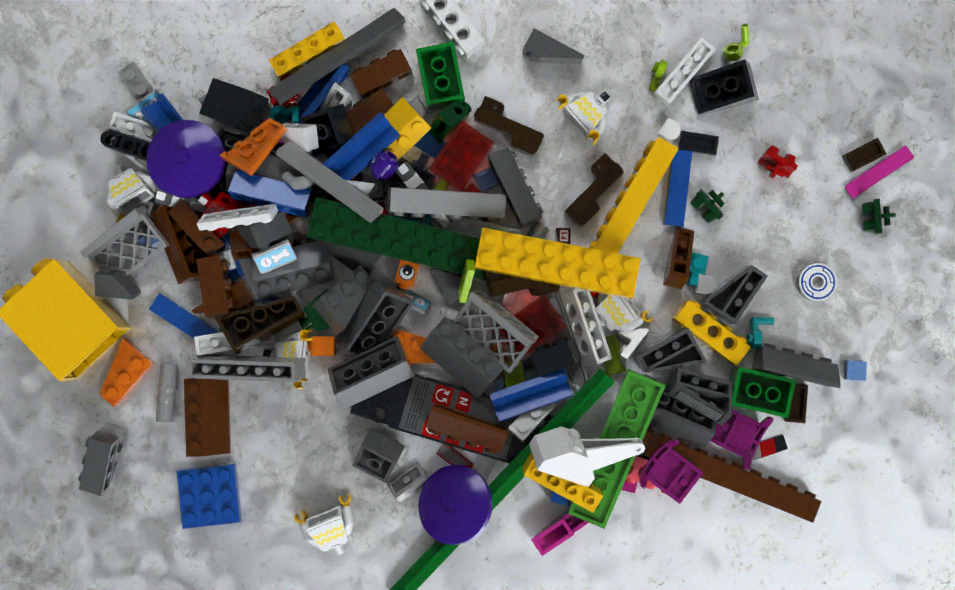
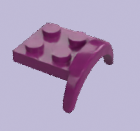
[710,409,774,471]
[639,439,703,504]

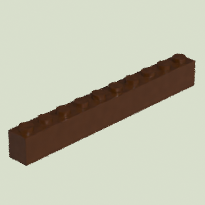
[641,427,822,523]

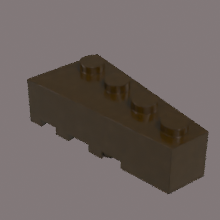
[214,296,305,355]

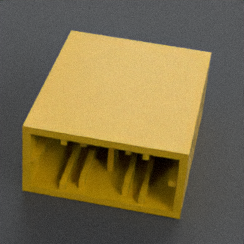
[0,257,132,382]

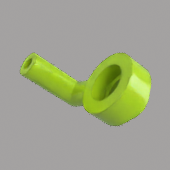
[723,23,749,61]
[649,59,668,92]

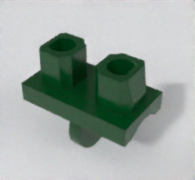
[690,189,725,223]
[862,198,896,235]

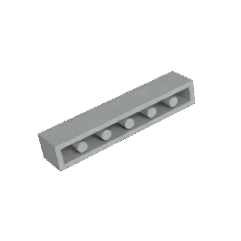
[387,187,507,221]
[187,355,306,383]

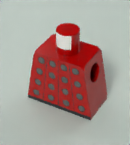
[197,192,249,239]

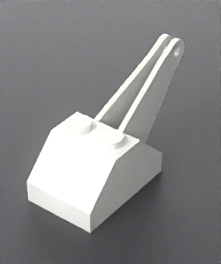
[529,426,645,487]

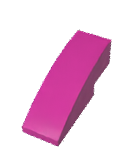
[531,510,589,556]

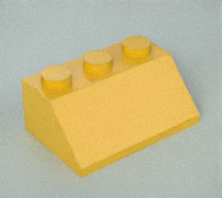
[384,96,431,160]

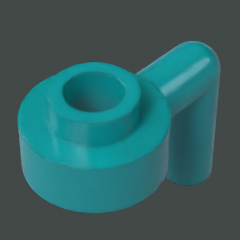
[270,105,300,124]
[746,317,774,349]

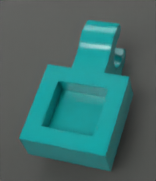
[687,252,709,287]

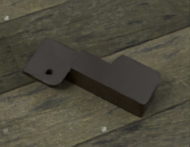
[474,96,544,157]
[564,153,624,227]
[485,271,560,297]

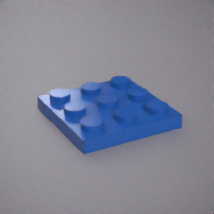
[177,464,242,529]

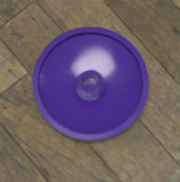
[146,120,226,198]
[418,465,493,545]

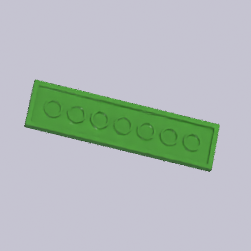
[568,369,666,529]

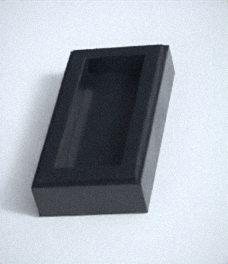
[678,131,719,156]

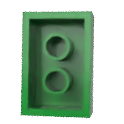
[416,41,465,110]
[730,366,796,418]

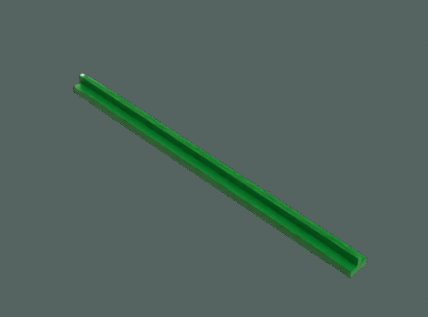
[389,368,615,590]

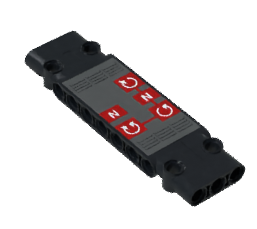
[350,373,554,463]

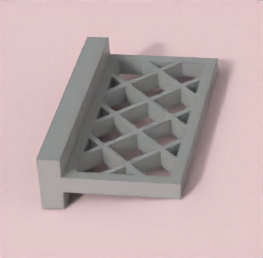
[81,206,170,277]
[452,287,539,374]

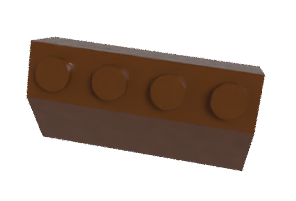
[151,205,209,285]
[184,378,231,457]
[426,403,509,454]

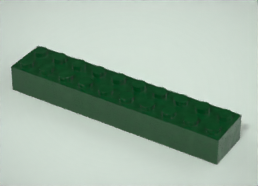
[306,197,500,281]

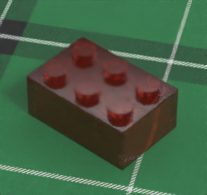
[429,121,494,191]
[499,294,568,358]

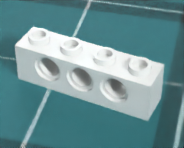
[420,0,485,59]
[560,289,612,367]

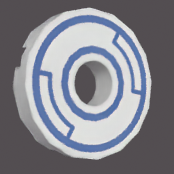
[797,263,837,301]

